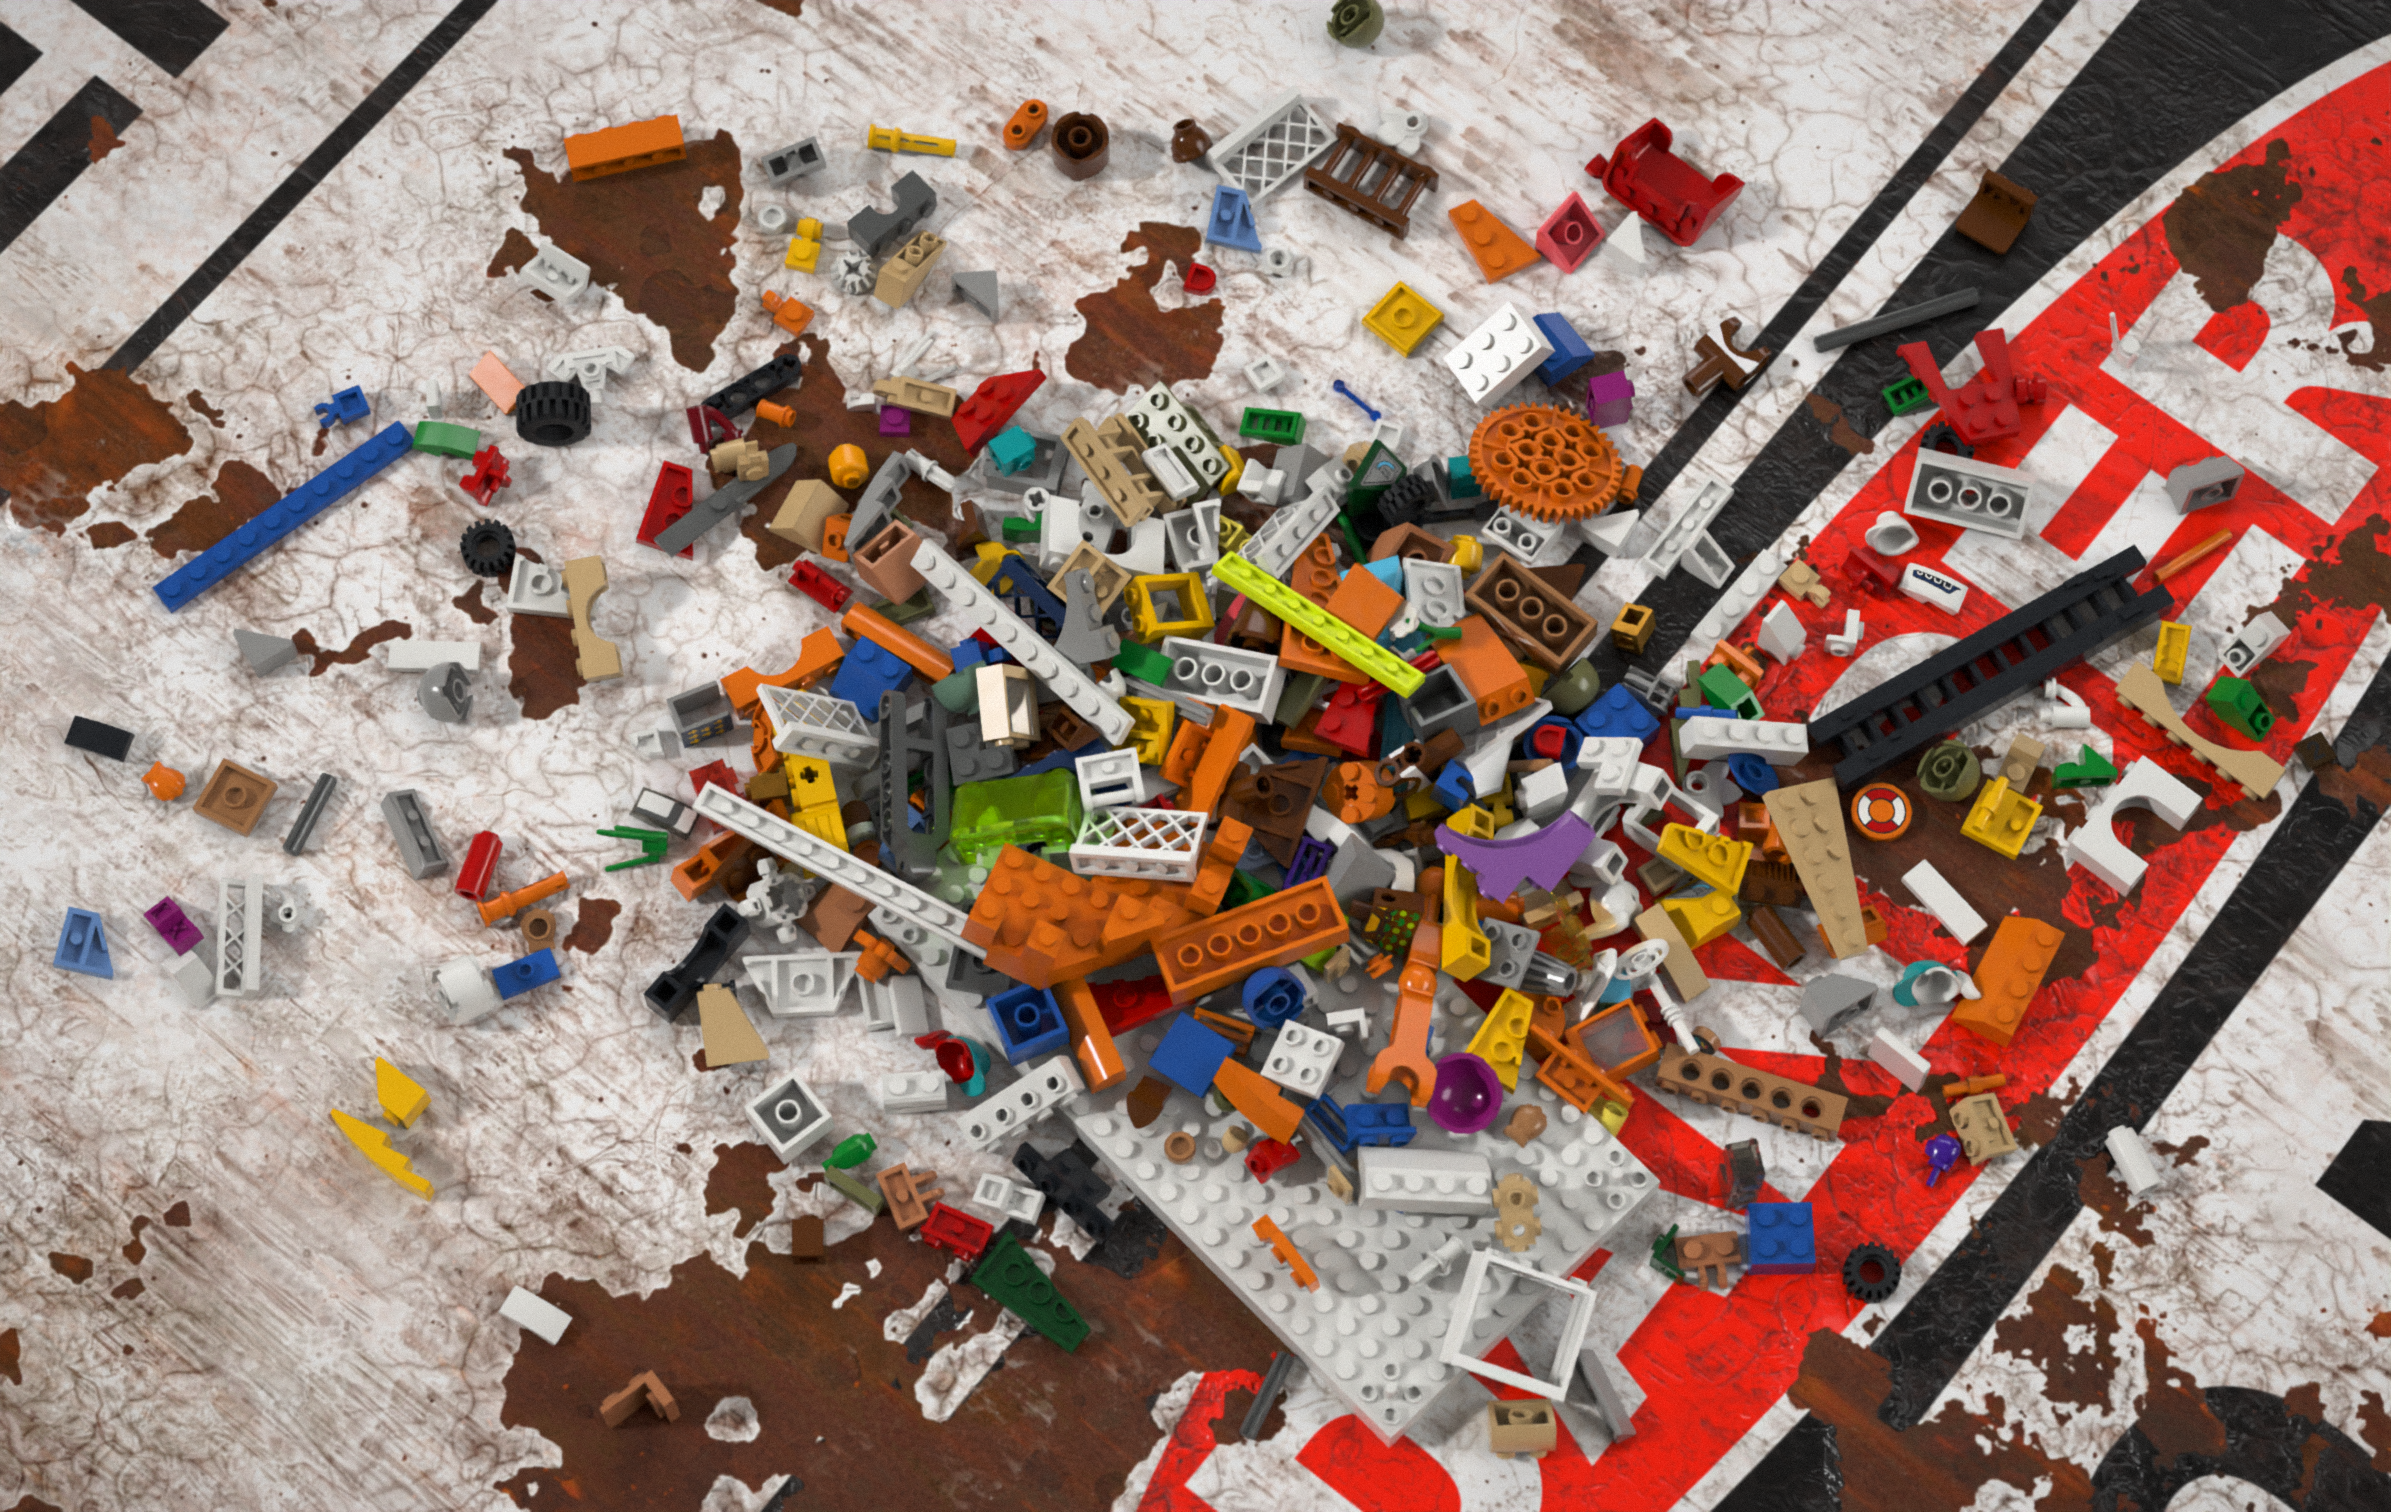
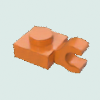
[761,289,815,338]

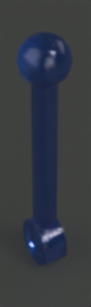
[1333,380,1382,422]

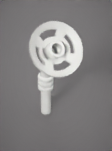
[1614,939,1700,1055]

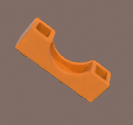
[720,626,845,720]

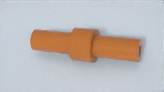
[1942,1073,2006,1098]

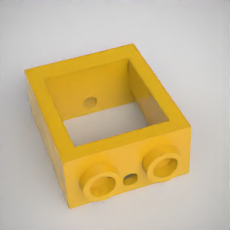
[1123,572,1215,644]

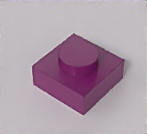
[879,405,911,438]

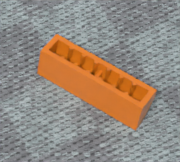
[841,601,956,686]
[1049,976,1126,1094]

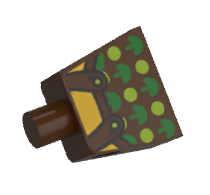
[1347,887,1425,958]

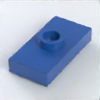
[491,947,562,1000]

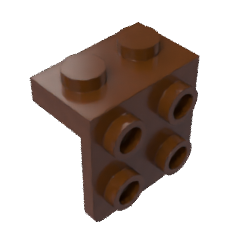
[1955,169,2038,255]

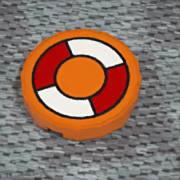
[1850,783,1912,842]

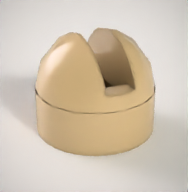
[1222,1125,1250,1153]

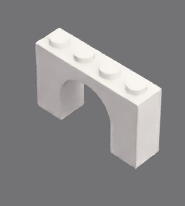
[1039,495,1165,594]
[2066,755,2203,897]
[1568,761,1675,885]

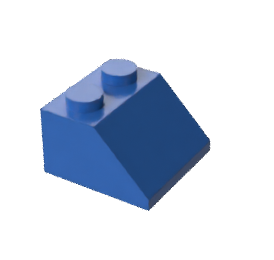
[1532,312,1595,388]
[829,635,913,724]

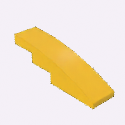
[330,1108,435,1202]

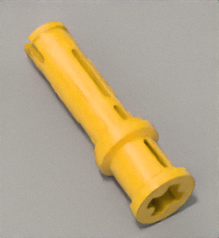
[867,124,957,158]

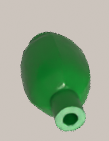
[821,1132,878,1171]

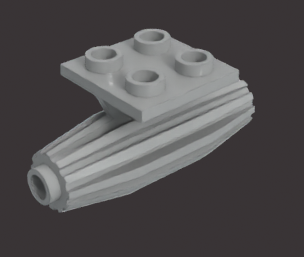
[1473,917,1578,997]

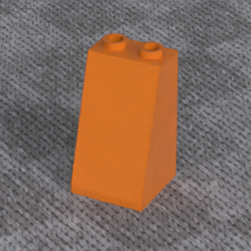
[1426,612,1536,727]

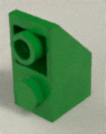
[1696,663,1765,721]
[2205,676,2276,742]

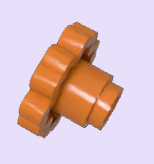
[853,929,911,984]

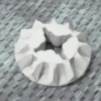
[830,250,877,294]

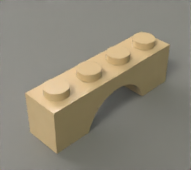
[561,555,624,683]

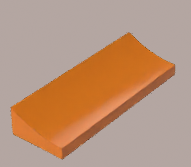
[1149,875,1349,1006]

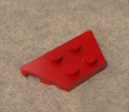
[950,369,1047,458]

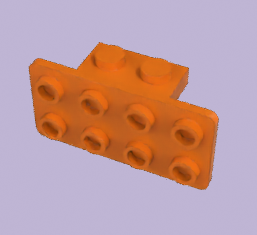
[1158,704,1255,828]

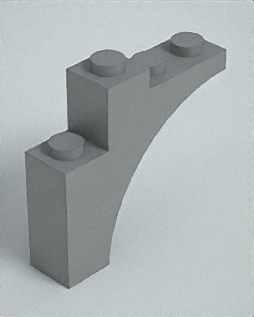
[1034,567,1121,704]

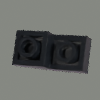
[64,715,135,763]

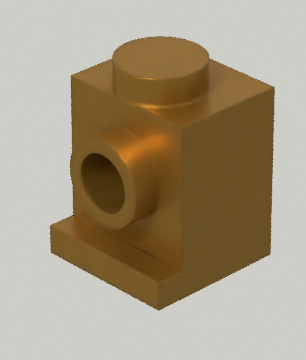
[1610,602,1656,655]
[744,766,791,810]

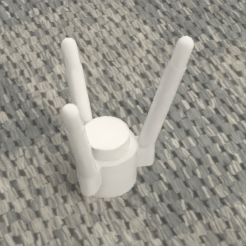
[2109,312,2160,369]
[889,329,957,382]

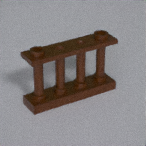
[1303,122,1439,241]

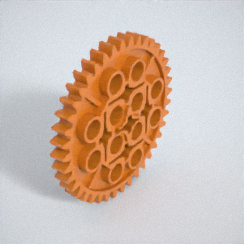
[1467,402,1623,525]

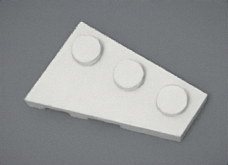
[506,553,601,621]

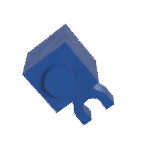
[950,637,1012,673]

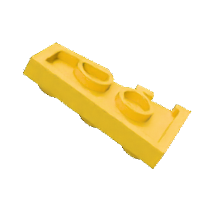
[1656,822,1754,897]
[1464,987,1534,1095]

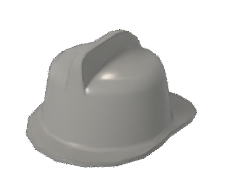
[1413,454,1449,510]

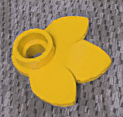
[969,541,1026,595]

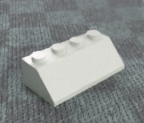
[1358,1146,1492,1215]

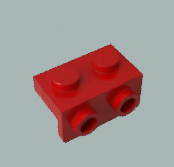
[920,1201,995,1262]

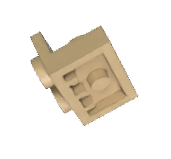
[1949,1093,2018,1166]

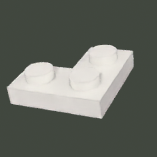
[1576,737,1643,795]

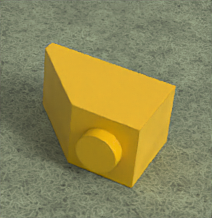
[375,1056,431,1130]

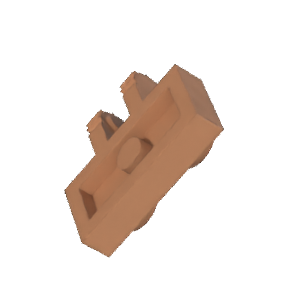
[876,1162,946,1233]
[1673,1231,1742,1291]

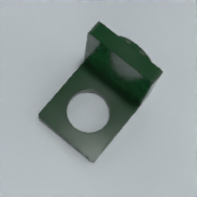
[1649,1223,1686,1286]

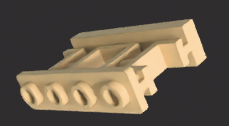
[1060,412,1187,528]

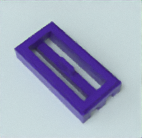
[1281,836,1333,891]

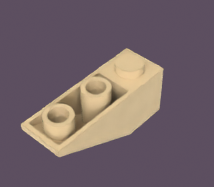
[873,229,948,309]

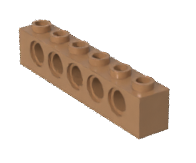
[1654,1042,1848,1142]

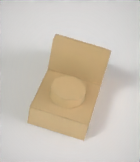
[1994,733,2047,795]

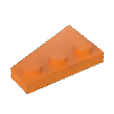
[1448,199,1541,285]

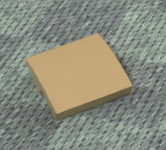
[1046,539,1133,618]

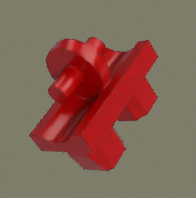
[459,445,512,507]
[1841,546,1899,601]

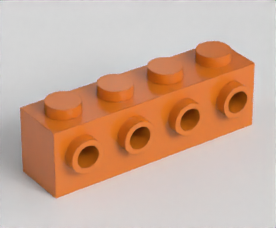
[564,114,687,182]

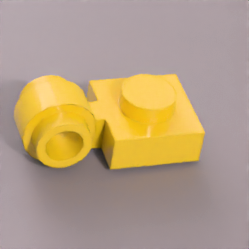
[785,217,824,274]
[1481,773,1514,832]

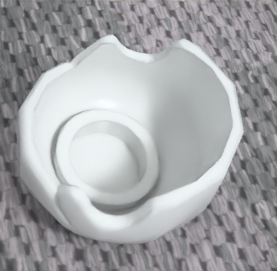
[1096,668,1126,705]

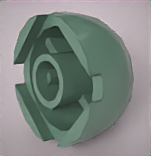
[931,660,987,716]

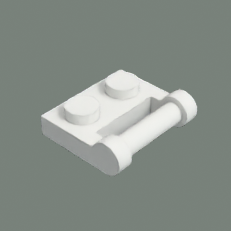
[1075,747,1146,813]

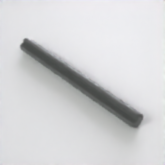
[1813,287,1979,353]

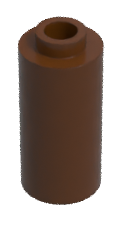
[1746,904,1808,972]

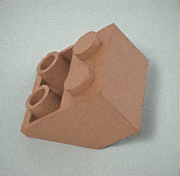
[852,519,929,607]

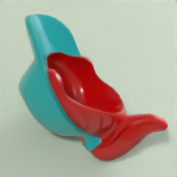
[914,1030,991,1097]

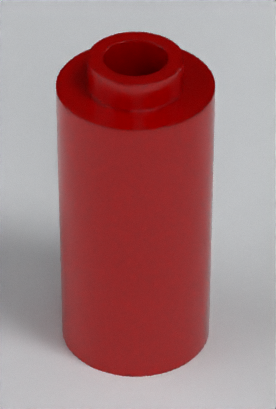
[454,830,503,902]

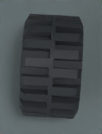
[516,381,591,446]

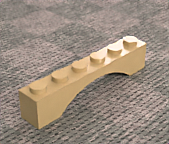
[2114,661,2286,801]

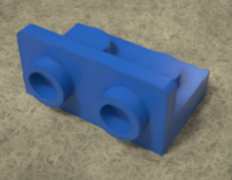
[1344,1103,1417,1147]

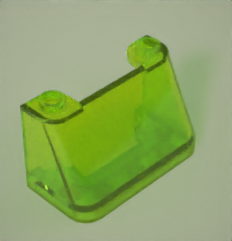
[949,768,1081,866]

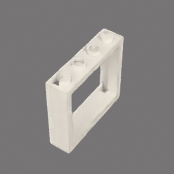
[1438,1247,1598,1402]

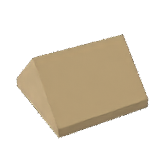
[769,479,850,555]

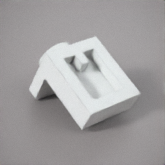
[1326,1008,1374,1048]

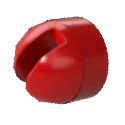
[1584,153,1609,179]

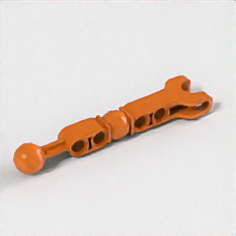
[1366,866,1445,1109]

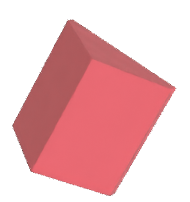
[1535,191,1606,274]

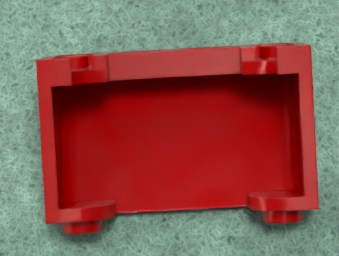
[1602,117,1746,247]

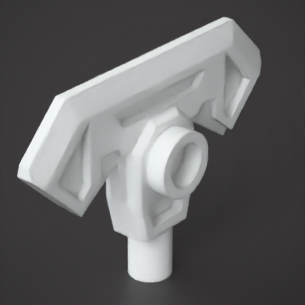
[547,345,635,408]
[1562,948,1618,1029]

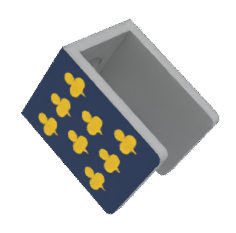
[666,681,734,748]

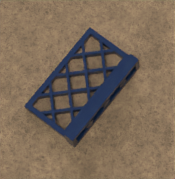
[985,555,1067,640]

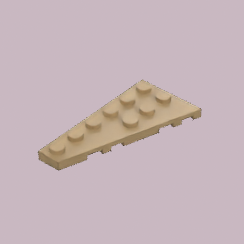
[1762,777,1868,961]

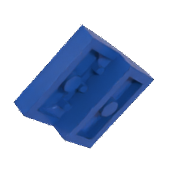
[1148,1011,1237,1100]

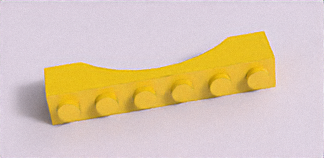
[1441,803,1494,982]

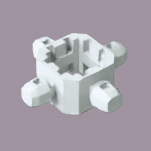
[738,857,816,944]

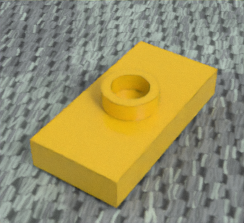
[2152,620,2192,686]

